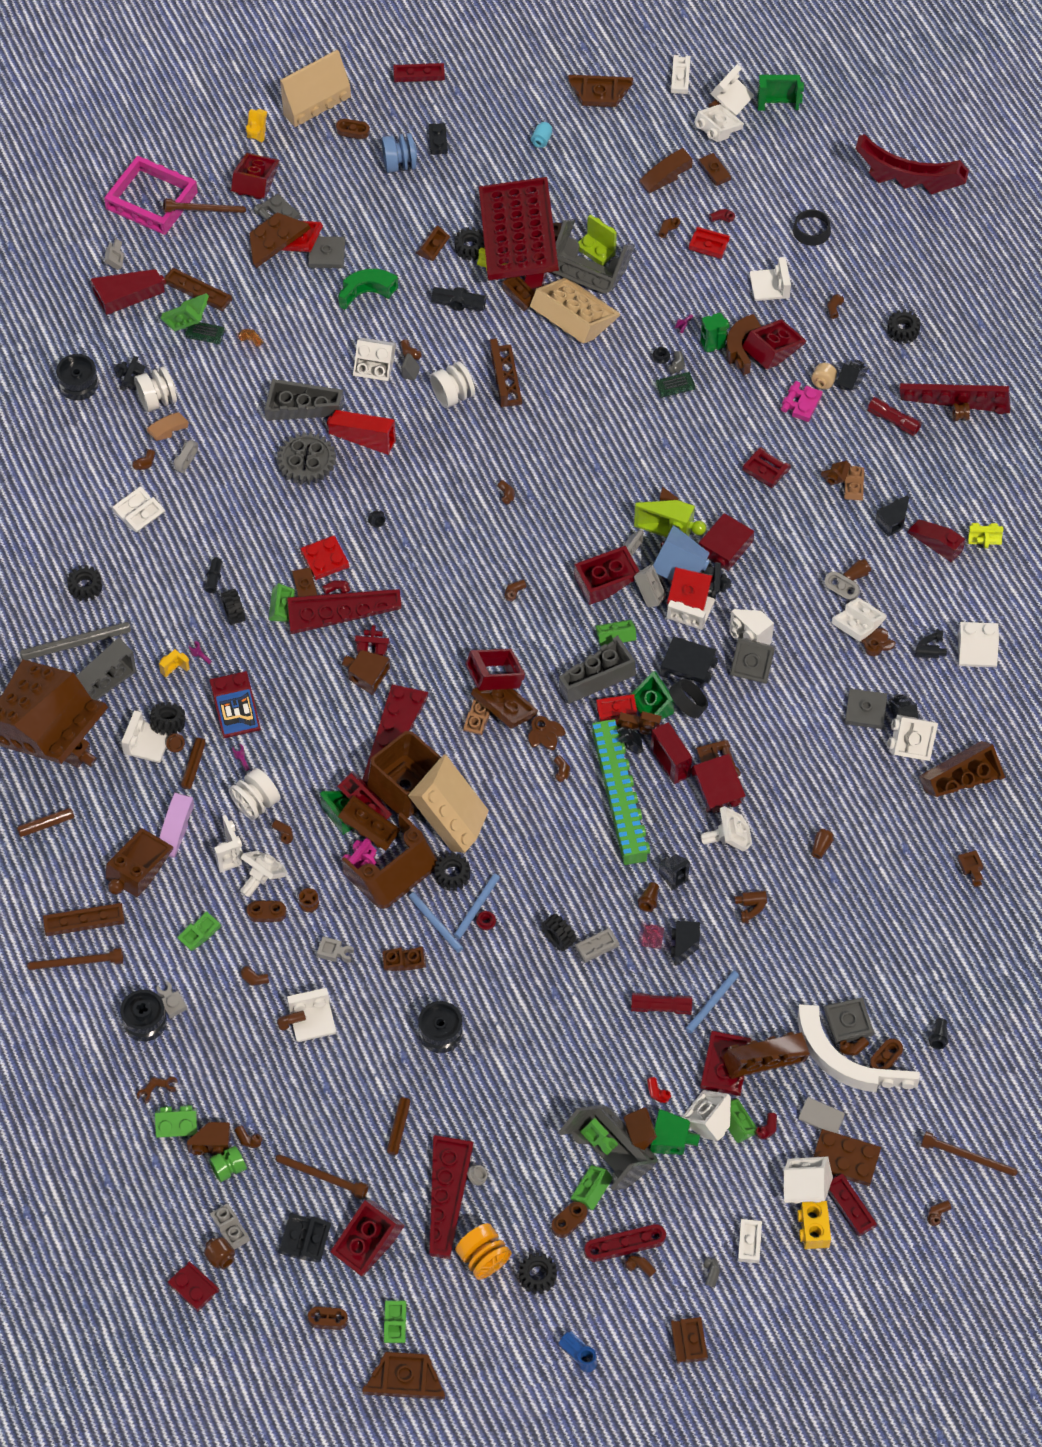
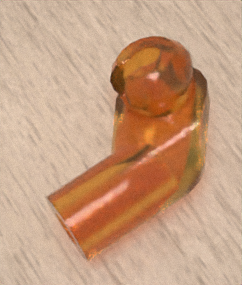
[238,329,264,347]

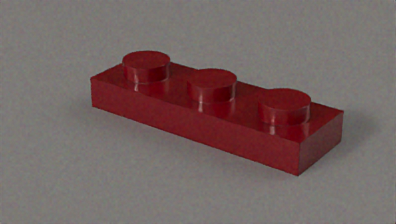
[393,63,445,82]
[828,1174,877,1237]

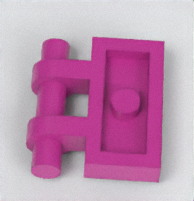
[781,381,823,422]

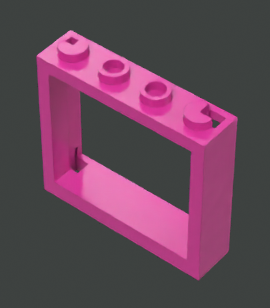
[104,156,198,235]

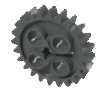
[277,432,336,485]

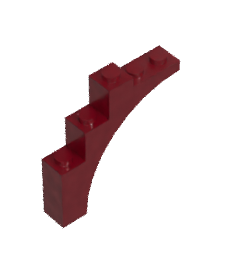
[855,134,969,195]

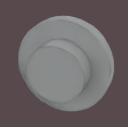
[467,1165,488,1186]

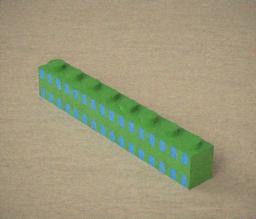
[592,719,650,865]

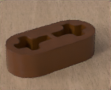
[308,1307,348,1330]

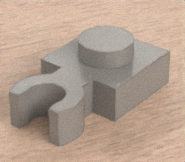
[317,937,354,963]
[156,981,188,1019]

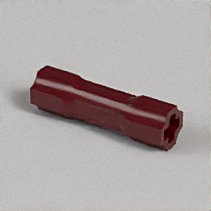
[867,397,922,436]
[631,993,692,1015]

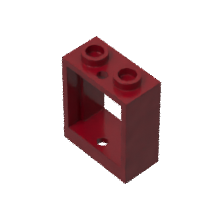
[465,649,525,691]
[651,722,692,784]

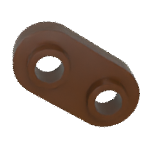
[336,119,370,139]
[247,901,287,922]
[870,1039,903,1070]
[551,1202,587,1238]

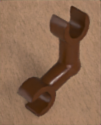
[137,1077,178,1104]

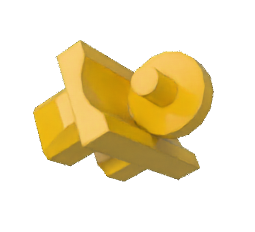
[246,109,267,143]

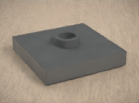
[308,236,346,268]
[730,638,776,684]
[845,688,887,729]
[823,997,874,1044]

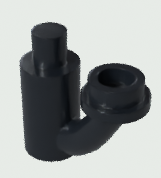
[915,629,947,659]

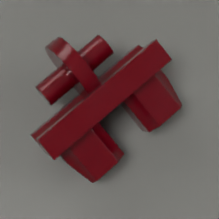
[355,625,390,656]

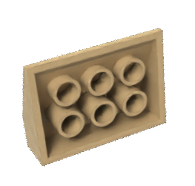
[280,50,351,127]
[530,278,620,344]
[408,754,489,853]

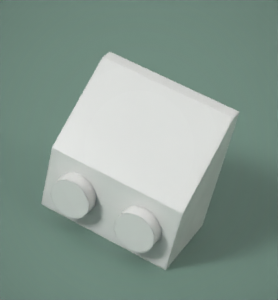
[958,622,999,668]

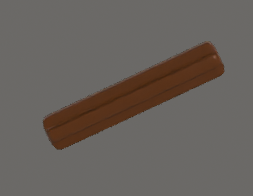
[181,737,206,790]
[17,808,74,837]
[387,1097,410,1155]

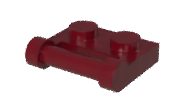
[742,447,791,488]

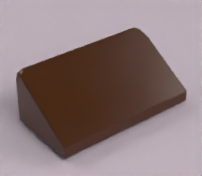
[416,225,450,261]
[502,276,535,311]
[624,1107,657,1150]

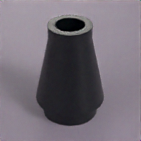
[928,1018,948,1049]

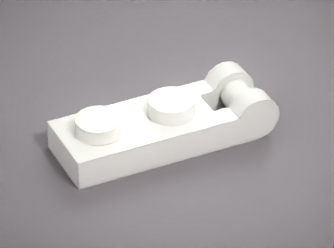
[671,55,691,94]

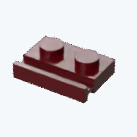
[168,1261,219,1312]

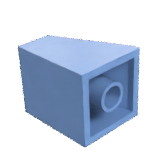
[653,525,710,581]

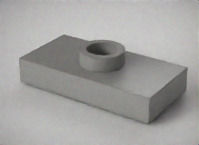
[575,928,619,963]

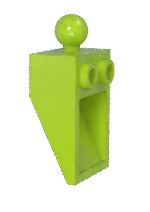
[634,500,706,537]

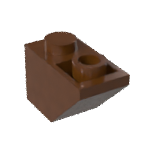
[187,1122,231,1155]

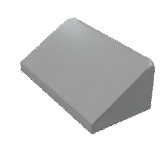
[622,529,643,556]
[634,564,666,607]
[798,1097,845,1133]

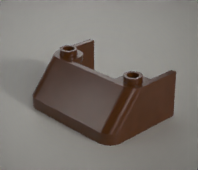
[342,813,437,909]

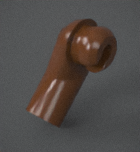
[827,294,844,319]
[132,449,155,470]
[497,480,515,505]
[504,579,527,601]
[553,755,571,782]
[241,966,269,986]
[277,1011,306,1030]
[234,1125,262,1148]
[927,1200,952,1226]
[625,1256,657,1278]

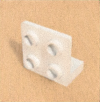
[710,64,754,116]
[750,257,791,301]
[667,597,715,630]
[121,710,172,763]
[214,815,243,873]
[287,988,336,1042]

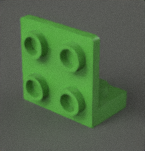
[161,293,209,331]

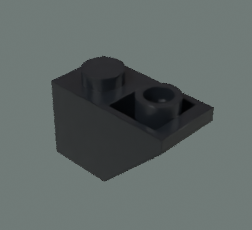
[836,359,869,390]
[875,495,909,537]
[889,694,919,719]
[671,921,700,965]

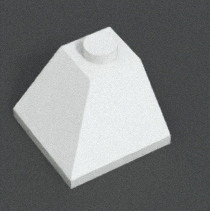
[682,1090,731,1141]

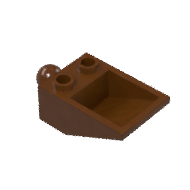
[105,828,173,897]

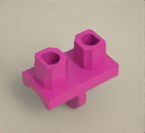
[342,837,377,869]

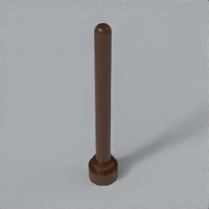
[163,198,246,213]
[27,948,123,970]
[921,1131,1018,1176]
[275,1154,369,1200]

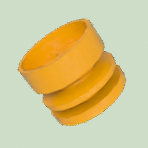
[455,1223,512,1280]

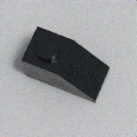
[659,854,690,890]

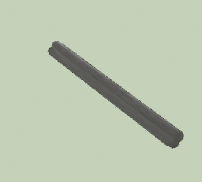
[20,622,131,660]

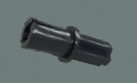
[204,557,223,593]

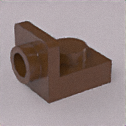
[821,460,851,485]

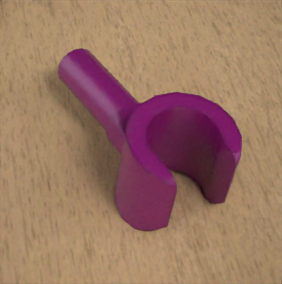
[674,314,693,333]
[189,641,212,664]
[232,744,250,771]

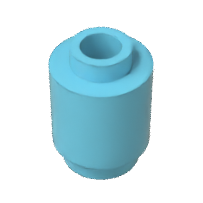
[531,122,552,148]

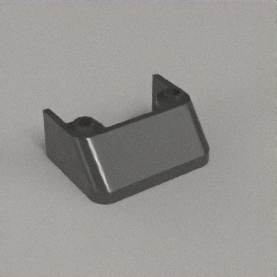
[553,219,635,293]
[558,1105,658,1191]

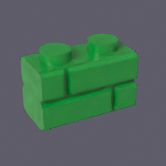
[700,313,729,353]

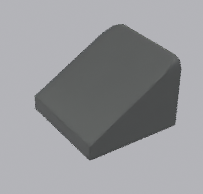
[401,353,420,381]

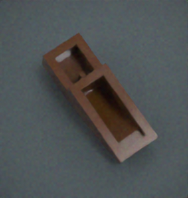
[639,148,693,194]

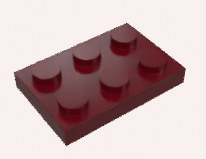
[700,1031,752,1096]

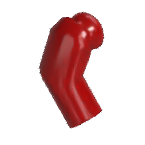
[647,1077,671,1103]

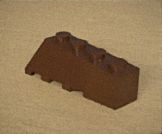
[919,741,1006,797]
[723,1032,810,1079]

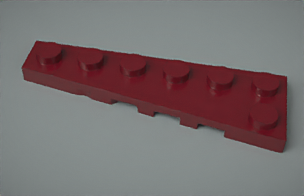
[900,383,1011,414]
[287,589,401,634]
[362,684,428,784]
[429,1135,474,1259]

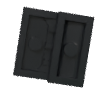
[278,1212,331,1262]

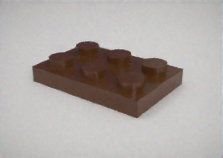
[471,687,538,729]
[338,795,401,851]
[813,1129,881,1187]

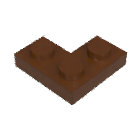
[616,712,661,735]

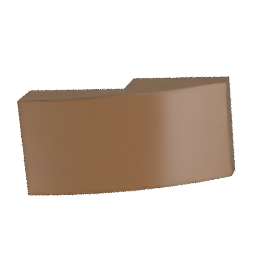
[147,412,189,441]
[844,466,864,501]
[463,698,491,735]

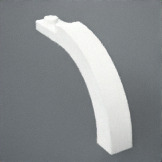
[798,1004,920,1092]

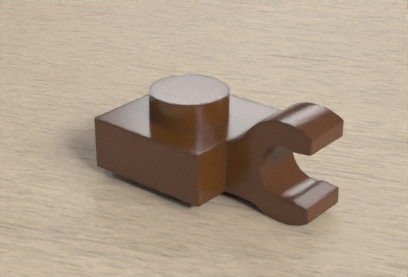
[957,850,983,887]

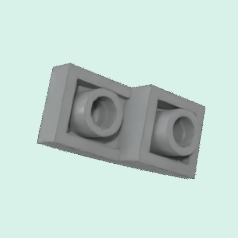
[210,1203,250,1249]

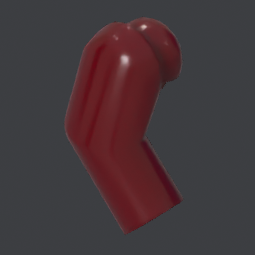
[322,580,351,595]

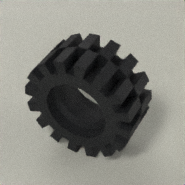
[454,227,485,261]
[887,310,921,344]
[67,565,103,601]
[221,589,246,625]
[150,702,185,736]
[435,853,470,891]
[541,913,577,951]
[519,1253,557,1294]

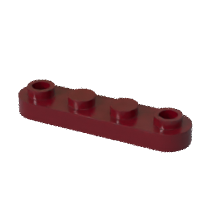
[584,1224,666,1262]

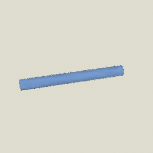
[454,873,500,939]
[408,892,463,953]
[685,971,739,1034]

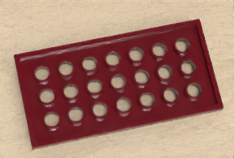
[479,177,559,281]

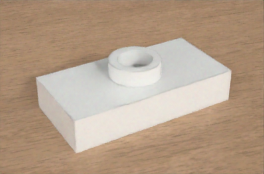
[738,1219,762,1263]

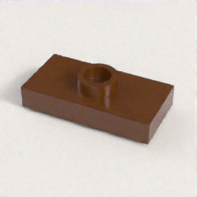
[698,153,731,186]
[292,567,317,597]

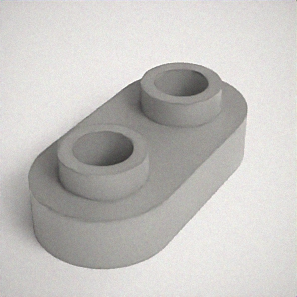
[173,440,198,473]
[825,572,860,600]

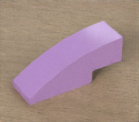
[159,793,194,858]

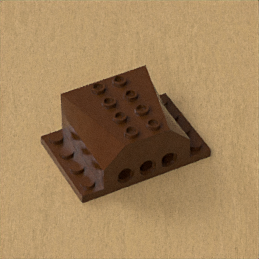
[0,659,108,764]

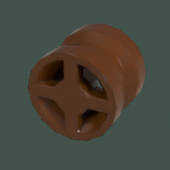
[952,403,970,422]
[299,888,319,913]

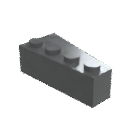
[264,379,345,421]
[559,635,636,704]
[76,637,137,700]

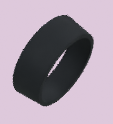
[793,209,831,246]
[669,679,708,718]

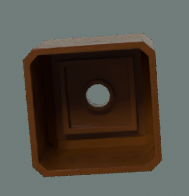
[367,731,441,818]

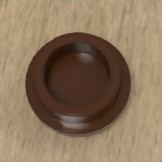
[166,733,185,753]

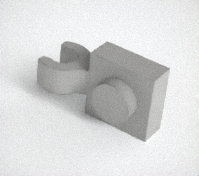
[104,238,124,270]

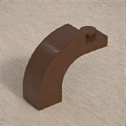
[726,314,761,375]

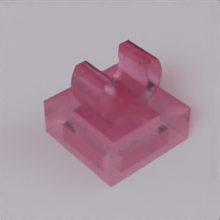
[642,925,664,949]

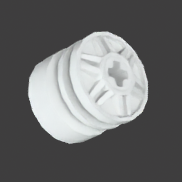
[430,361,475,408]
[134,366,177,412]
[229,768,280,820]

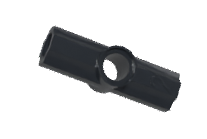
[431,287,486,311]

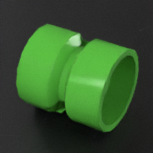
[209,1146,247,1183]

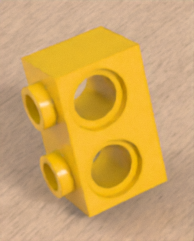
[797,1201,831,1249]

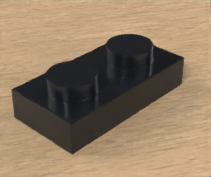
[429,123,448,155]

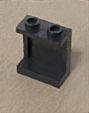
[660,636,718,689]

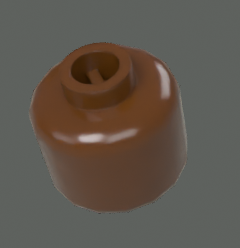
[204,1237,235,1269]

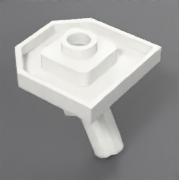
[701,806,752,851]
[241,851,287,897]

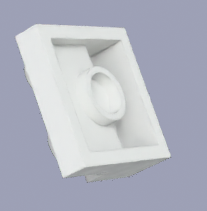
[694,104,744,142]
[887,715,938,761]

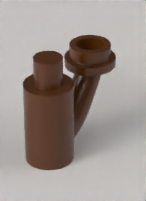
[734,891,767,924]

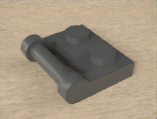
[254,194,300,220]

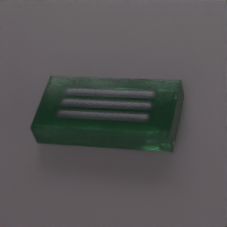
[186,322,225,345]
[655,372,695,398]

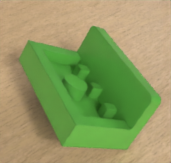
[155,1105,198,1138]

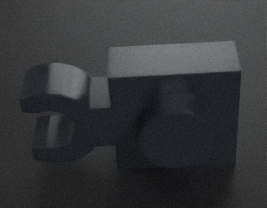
[617,727,644,754]

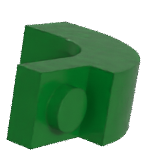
[338,269,398,310]

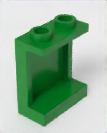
[757,75,804,111]

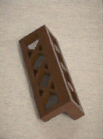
[490,338,522,407]

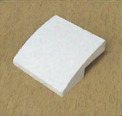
[112,486,165,533]
[832,597,887,642]

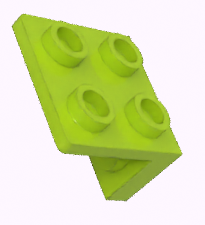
[578,214,617,266]

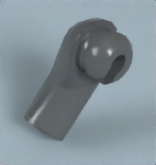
[668,351,685,374]
[704,1257,720,1288]

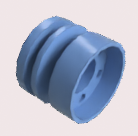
[381,133,417,173]

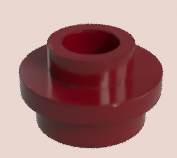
[476,911,496,930]

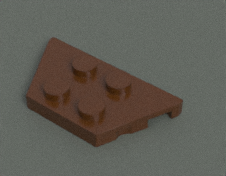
[568,75,633,107]
[249,212,311,268]
[362,1352,445,1400]

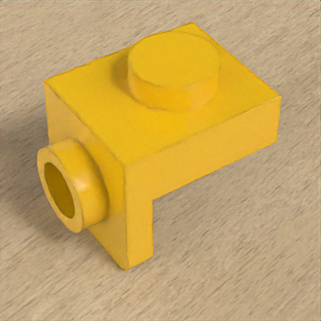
[159,649,190,677]

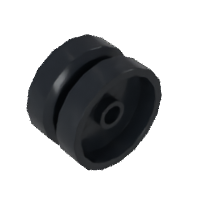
[56,354,99,400]
[120,989,167,1042]
[418,1001,463,1053]

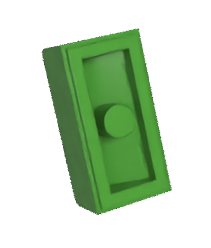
[268,583,295,622]
[595,620,637,646]
[728,1099,757,1143]
[571,1165,613,1210]

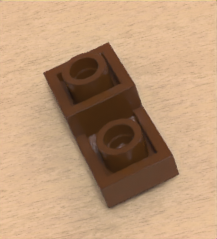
[382,946,427,971]

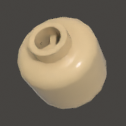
[811,363,837,390]

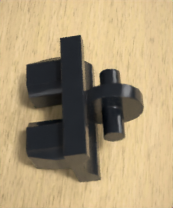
[114,356,146,391]
[702,562,732,600]

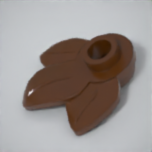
[860,628,896,656]
[528,716,566,751]

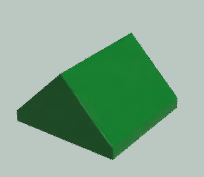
[631,671,675,720]
[320,791,354,835]

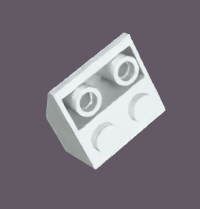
[353,338,396,381]
[729,609,774,645]
[784,1157,833,1204]

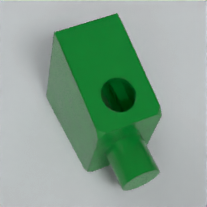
[650,1109,700,1155]

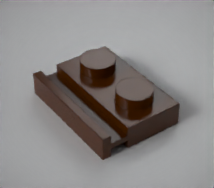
[670,1317,708,1364]

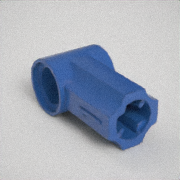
[558,1331,597,1373]

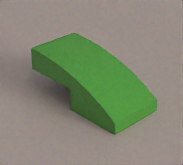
[177,911,222,951]
[384,1301,406,1343]

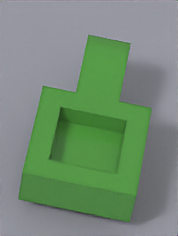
[581,1118,618,1155]

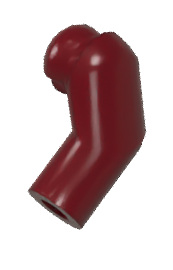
[708,209,735,222]
[756,1113,777,1139]

